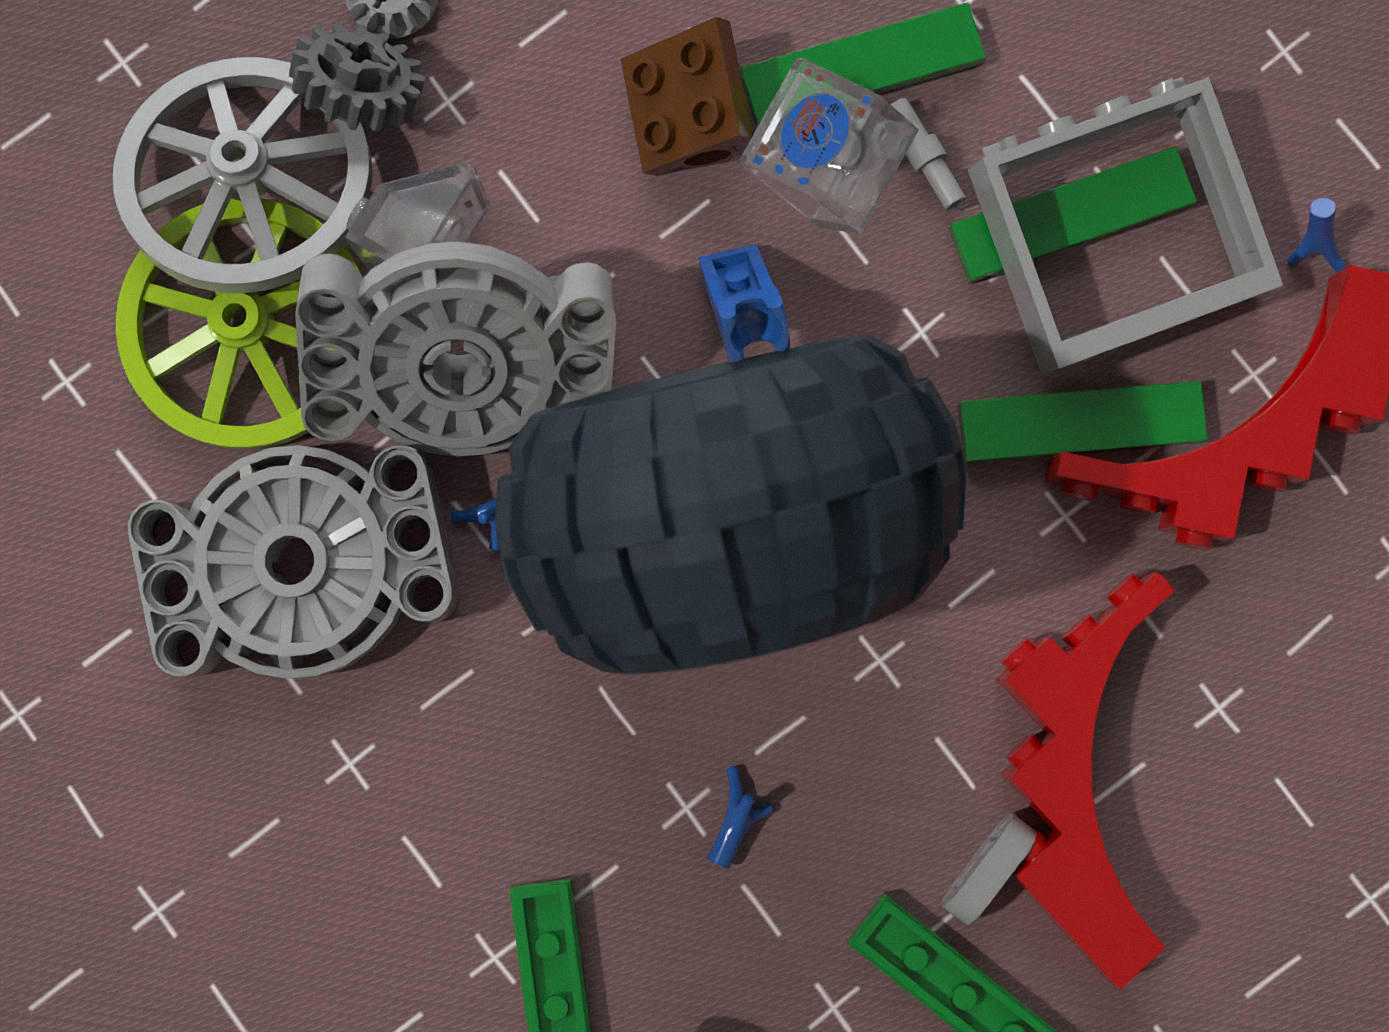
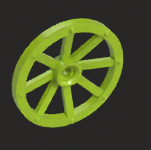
[116,198,364,450]

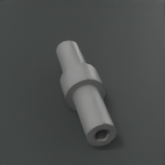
[886,98,966,211]

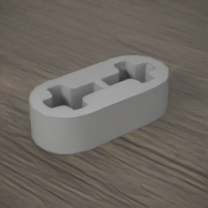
[941,813,1037,925]

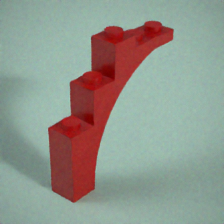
[1045,265,1389,550]
[995,572,1175,990]

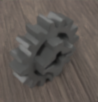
[289,22,425,132]

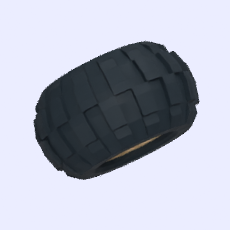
[494,335,967,674]

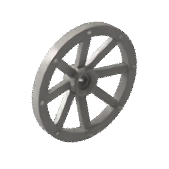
[113,57,372,293]

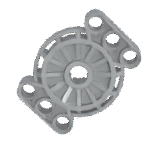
[295,241,616,457]
[128,445,459,679]

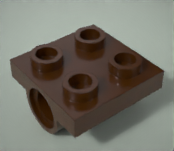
[621,17,754,176]

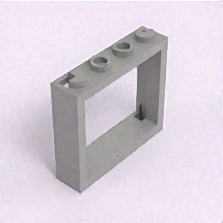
[968,77,1284,374]

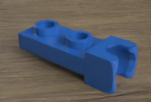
[698,244,791,362]

